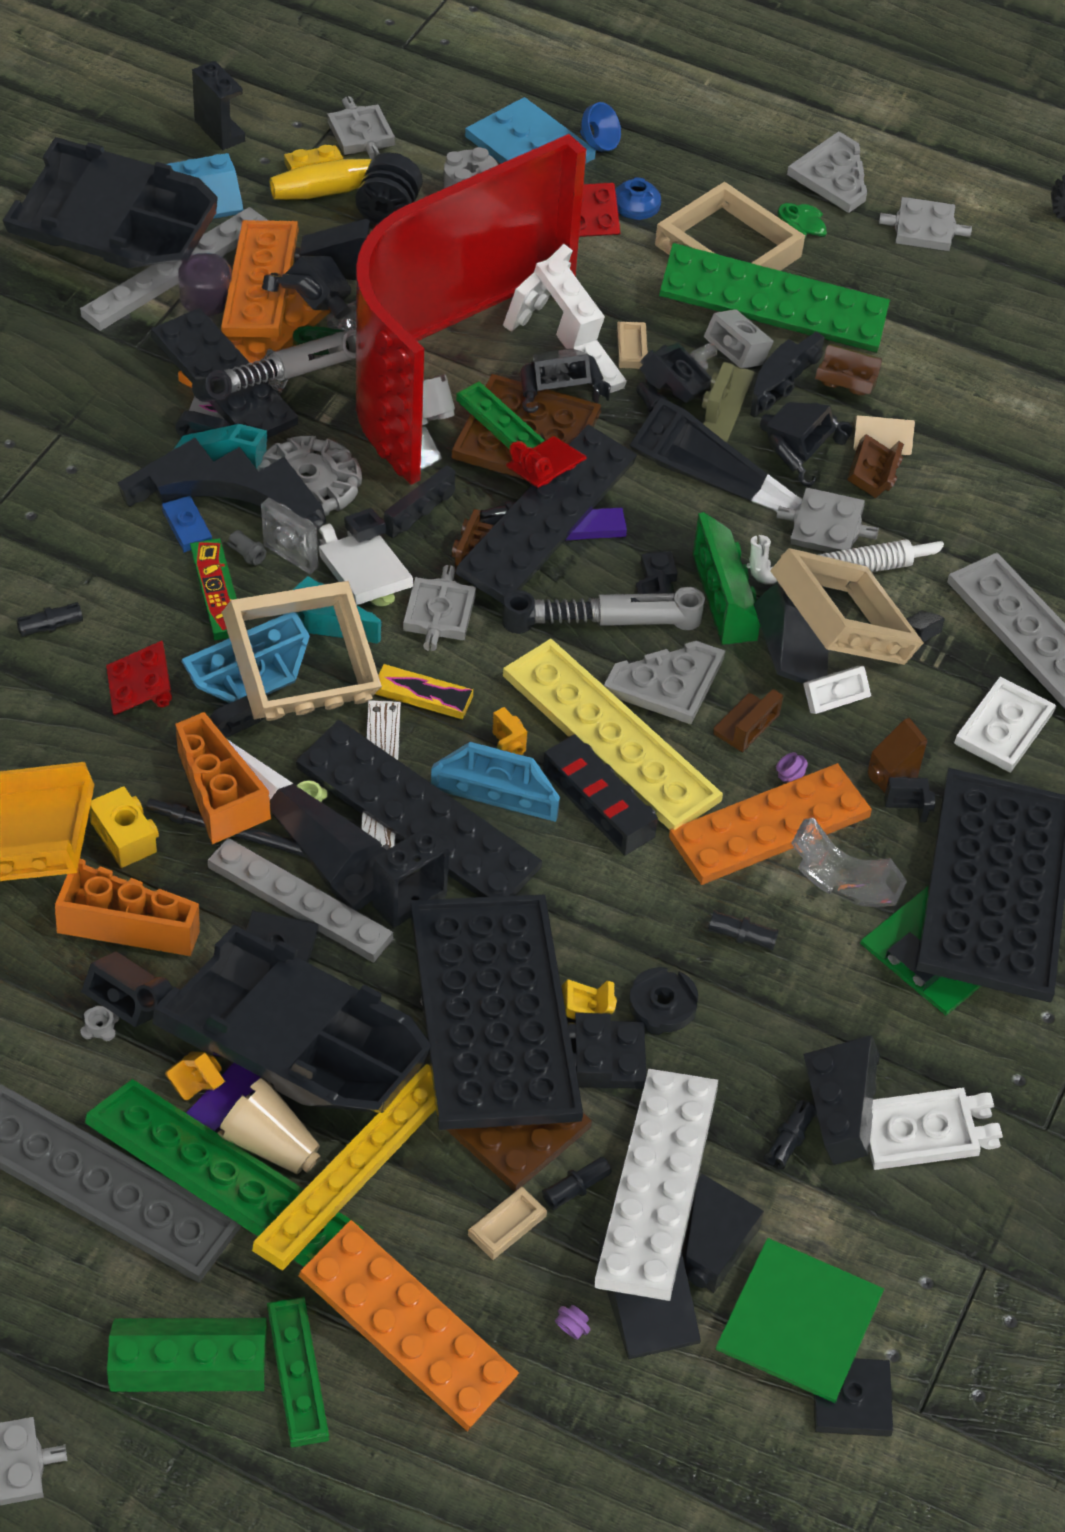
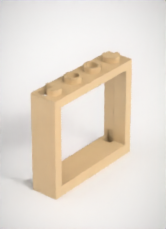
[655,181,805,271]
[770,548,924,665]
[222,581,382,721]

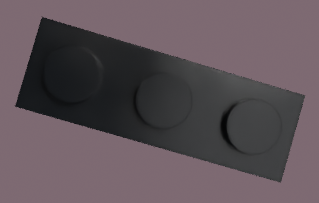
[384,465,456,538]

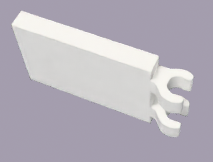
[319,524,413,605]
[869,1088,1003,1170]

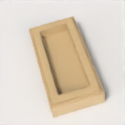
[617,322,648,369]
[468,1187,547,1260]

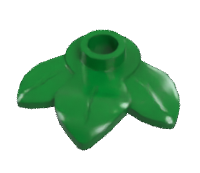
[777,203,827,237]

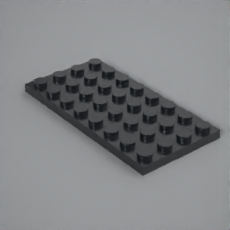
[916,767,1065,1003]
[410,894,583,1130]

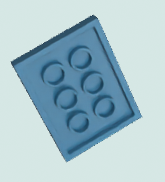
[465,97,596,164]

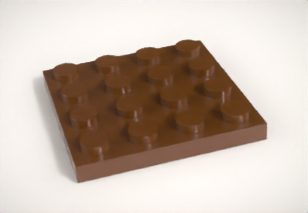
[452,374,601,479]

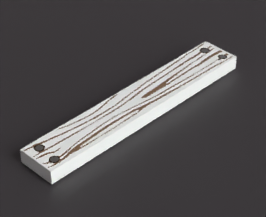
[362,700,401,850]

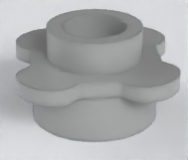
[80,1006,119,1041]

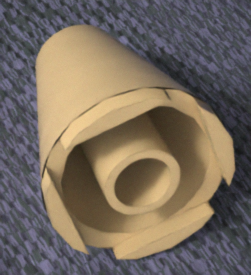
[218,1077,321,1174]

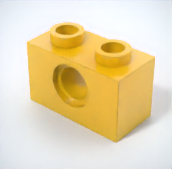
[89,786,159,868]

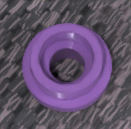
[776,752,808,783]
[555,1305,590,1340]

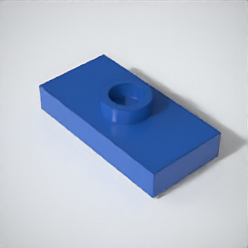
[162,496,212,552]

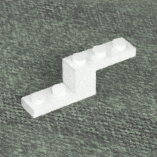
[534,256,627,396]

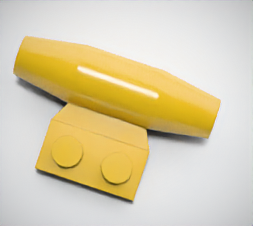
[269,145,372,200]

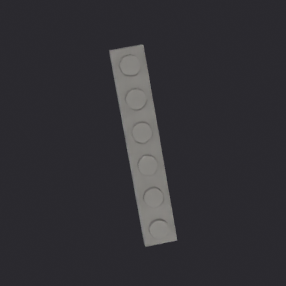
[208,838,393,963]

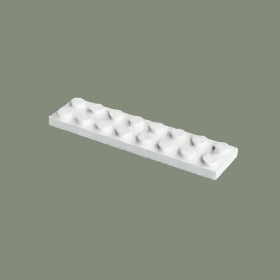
[595,1069,718,1301]

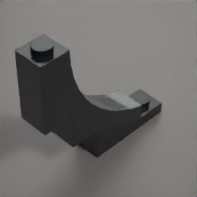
[117,438,327,538]

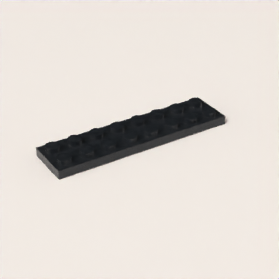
[455,424,637,604]
[296,720,542,897]

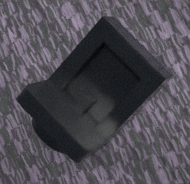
[884,777,935,822]

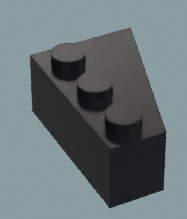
[804,1035,880,1165]

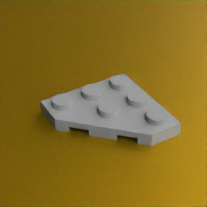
[787,131,867,213]
[604,641,725,724]

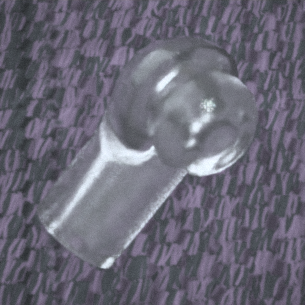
[690,342,717,371]

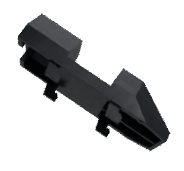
[2,137,218,268]
[153,925,432,1113]

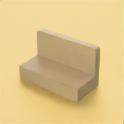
[853,415,915,455]

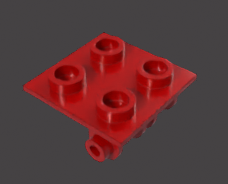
[579,183,621,237]
[506,436,587,488]
[106,640,172,715]

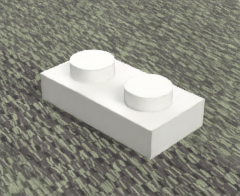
[803,666,871,714]

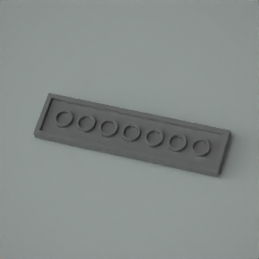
[0,1084,241,1283]

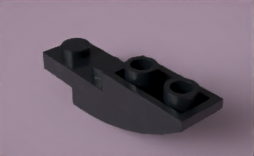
[750,332,825,418]

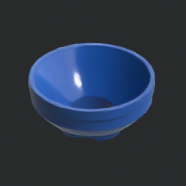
[580,102,621,152]
[615,177,661,220]

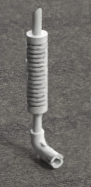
[747,535,944,585]

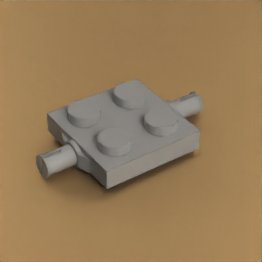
[328,96,395,159]
[879,197,972,251]
[777,487,879,553]
[403,565,476,651]
[0,1417,68,1505]

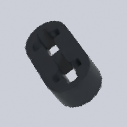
[175,410,231,437]
[209,696,265,738]

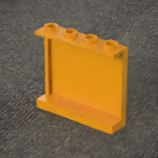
[0,762,94,881]

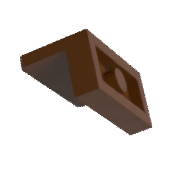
[713,689,783,753]

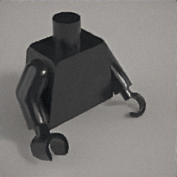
[262,256,351,319]
[520,349,611,413]
[760,402,853,486]

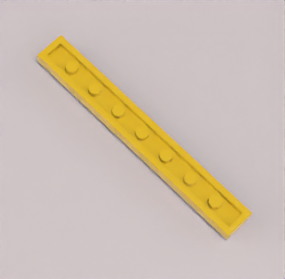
[252,1064,436,1271]

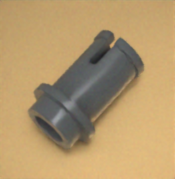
[227,530,266,565]

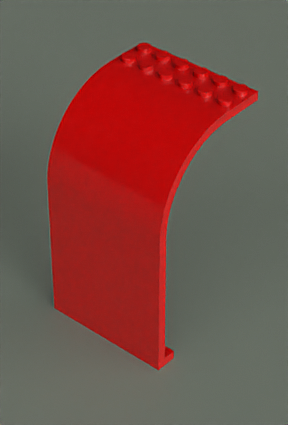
[356,134,587,485]

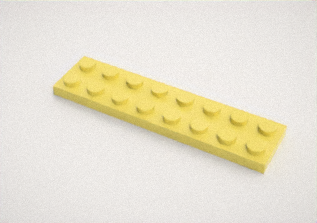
[503,639,723,830]

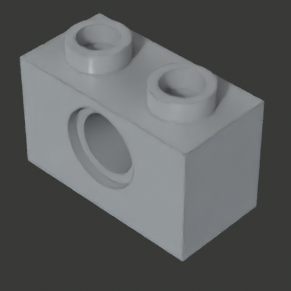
[704,310,774,369]

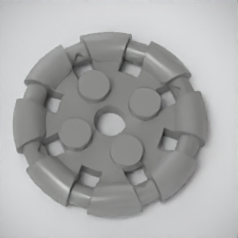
[257,436,362,516]

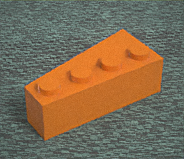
[175,712,271,844]
[55,858,200,956]

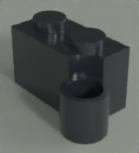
[81,952,173,1027]

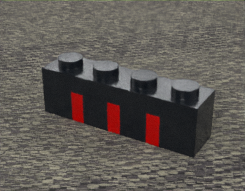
[543,734,658,856]

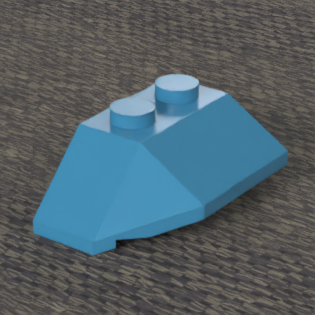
[181,612,310,703]
[431,742,560,822]

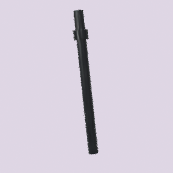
[146,798,305,857]

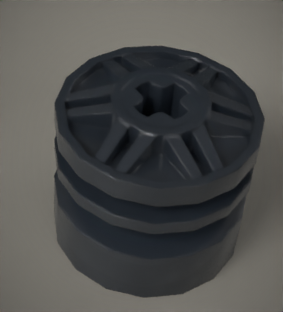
[355,152,423,225]

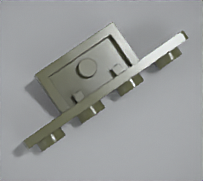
[702,362,755,443]

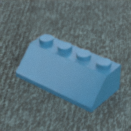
[167,153,244,219]

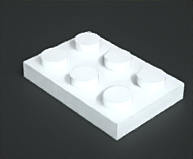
[503,244,573,332]
[954,677,1056,773]

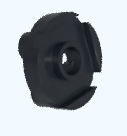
[629,967,698,1035]

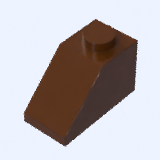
[867,718,928,793]

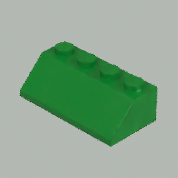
[692,512,761,645]
[107,1318,267,1392]

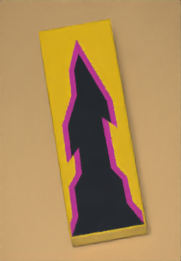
[375,664,473,720]

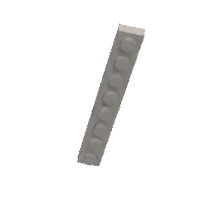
[80,207,268,331]

